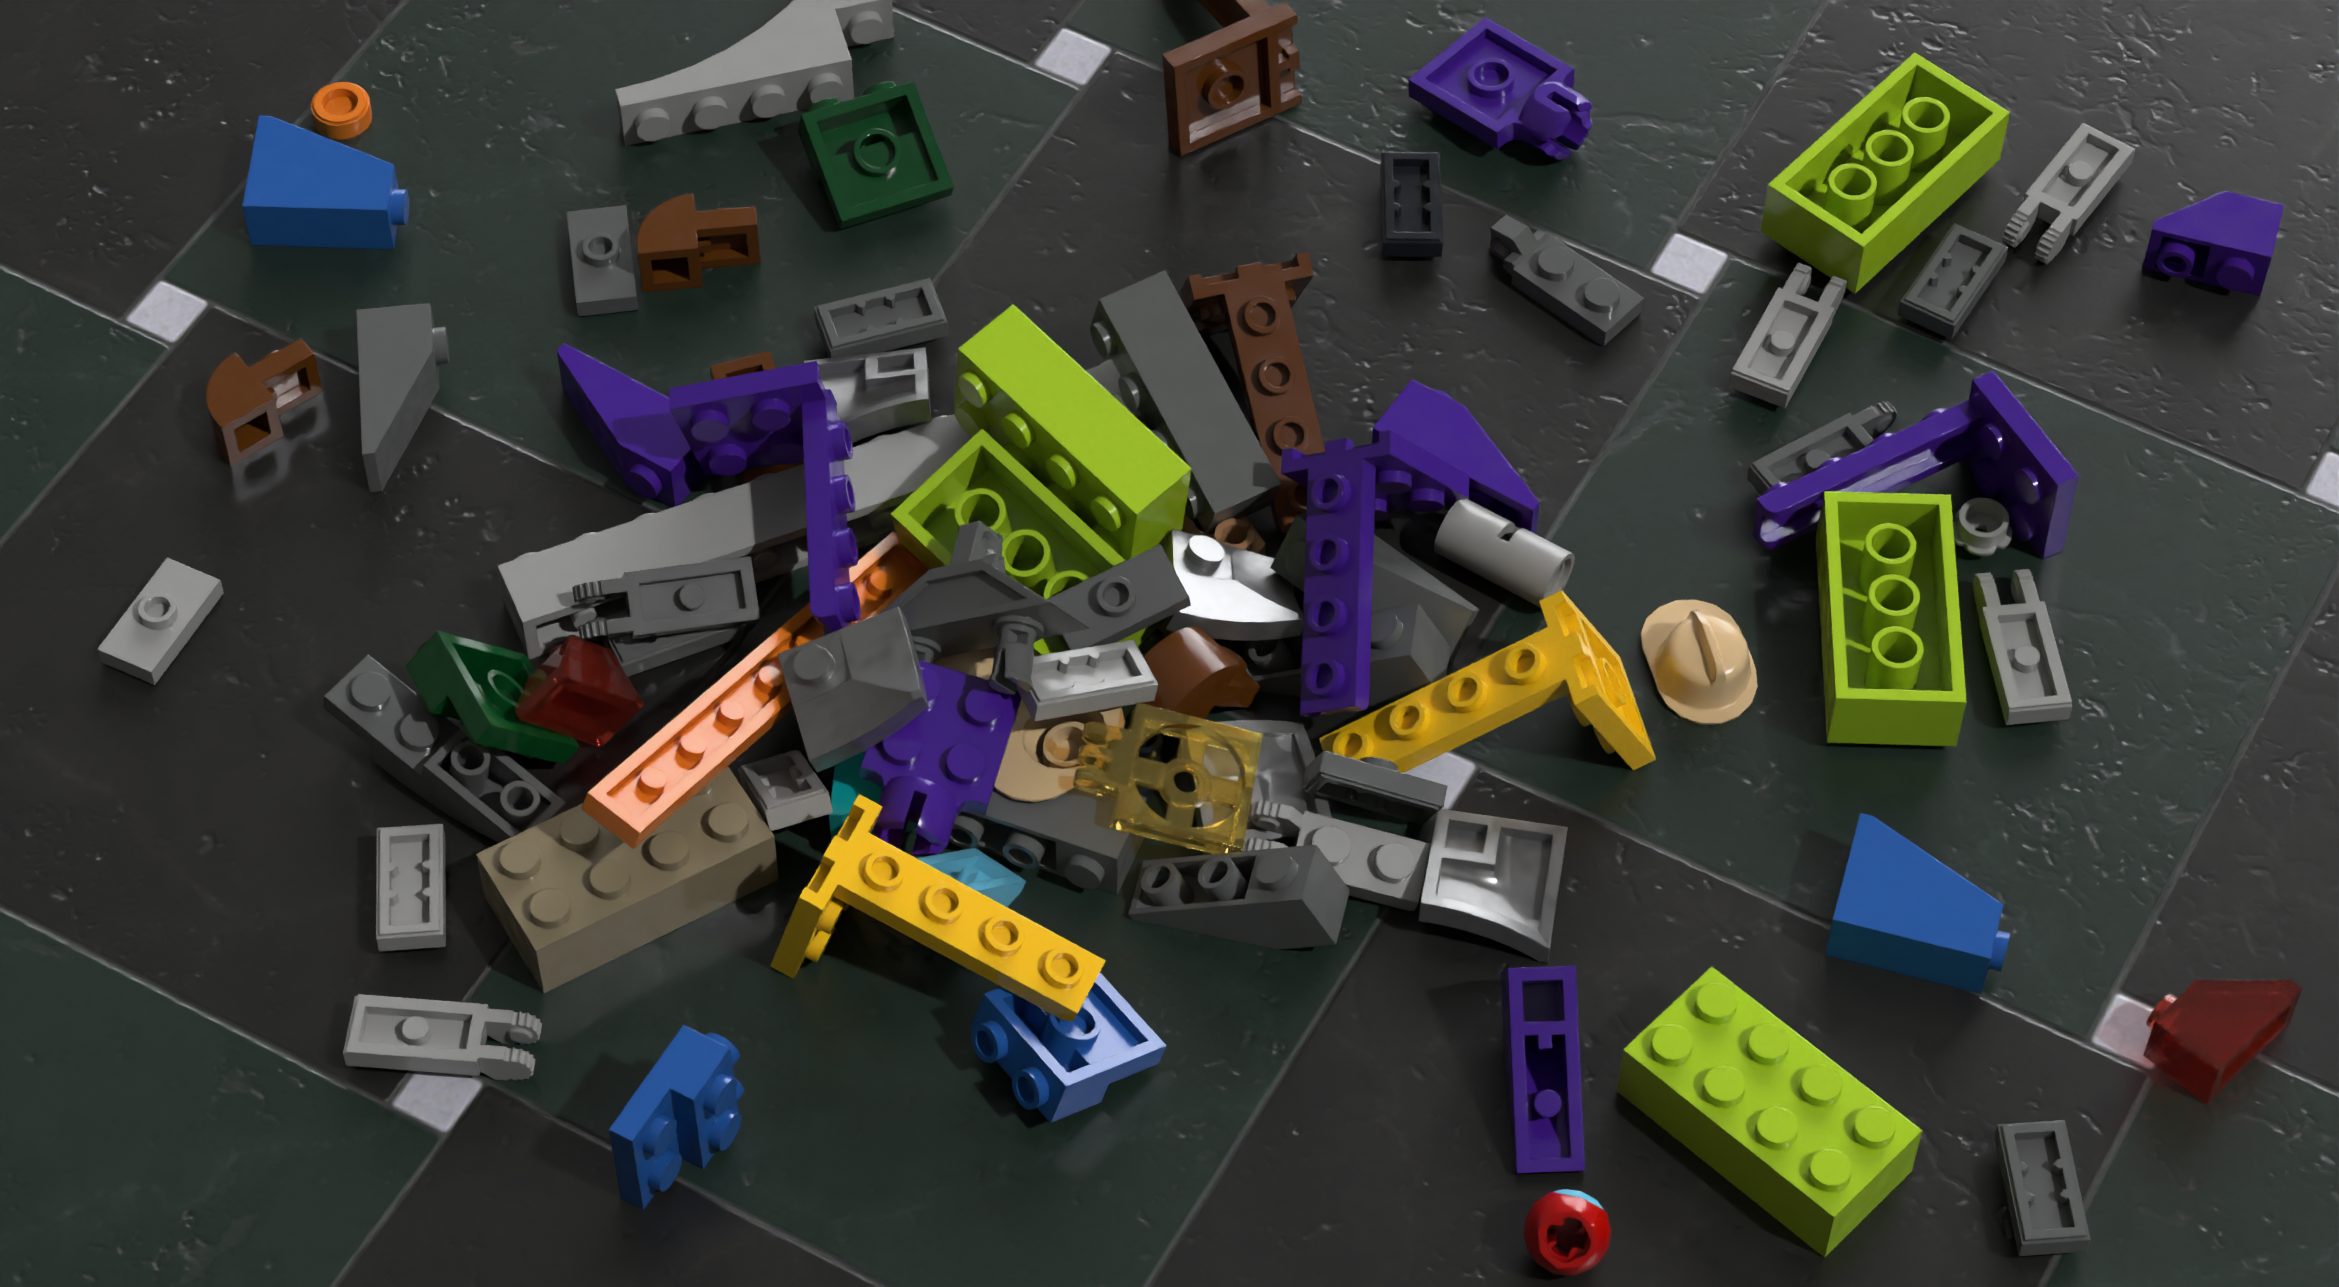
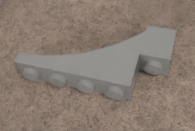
[615,0,894,146]

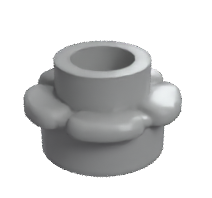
[1953,497,2013,556]

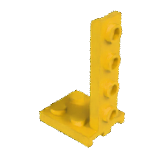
[1319,590,1656,773]
[770,794,1105,1021]

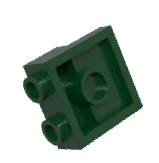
[798,81,954,229]
[405,631,579,764]

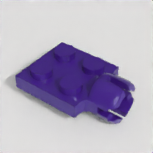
[1408,17,1593,160]
[859,660,1022,856]

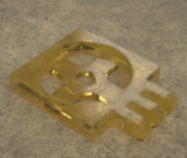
[1073,702,1263,854]

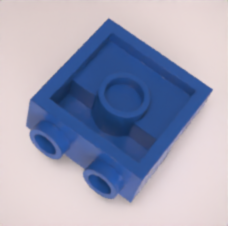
[969,973,1166,1123]
[609,1025,744,1210]

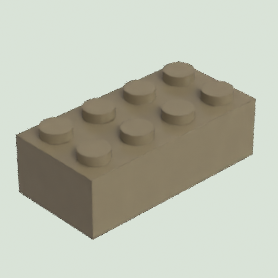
[476,766,779,993]

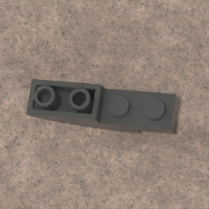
[323,654,566,843]

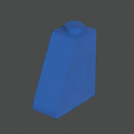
[242,115,409,249]
[1825,813,2010,994]

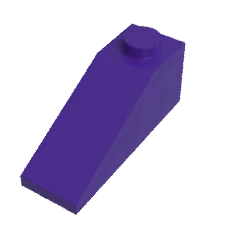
[557,343,705,507]
[1372,379,1540,534]
[1500,966,1585,1173]

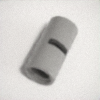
[1434,499,1575,608]

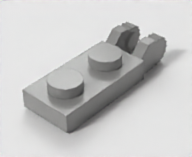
[2002,123,2135,264]
[1729,263,1847,408]
[1973,569,2072,725]
[1240,800,1431,912]
[343,994,542,1081]

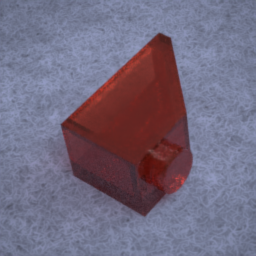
[515,635,644,747]
[2143,980,2302,1105]

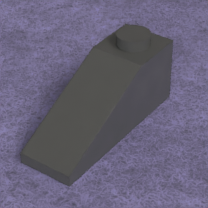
[356,303,449,492]
[1270,513,1480,663]

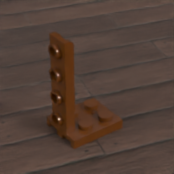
[1162,0,1302,156]
[1178,252,1325,536]

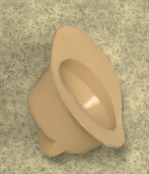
[1640,600,1758,725]
[994,706,1125,802]

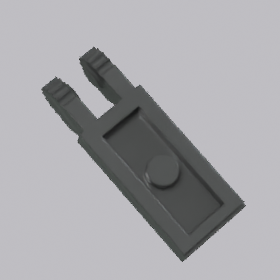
[1747,401,1907,496]
[572,556,760,642]

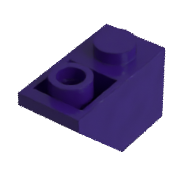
[2142,191,2284,296]

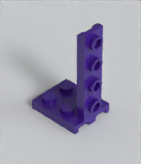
[669,361,861,636]
[1752,370,2079,560]
[1281,430,1469,718]

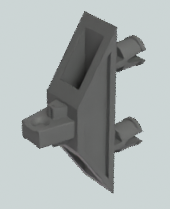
[879,521,1090,695]

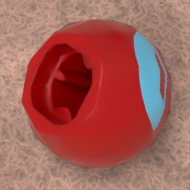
[1523,1189,1612,1276]

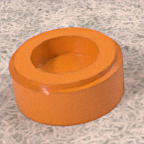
[311,82,372,140]

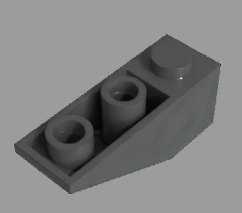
[1243,603,1451,708]
[949,778,1146,895]
[1128,845,1350,950]

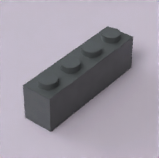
[1090,270,1281,534]

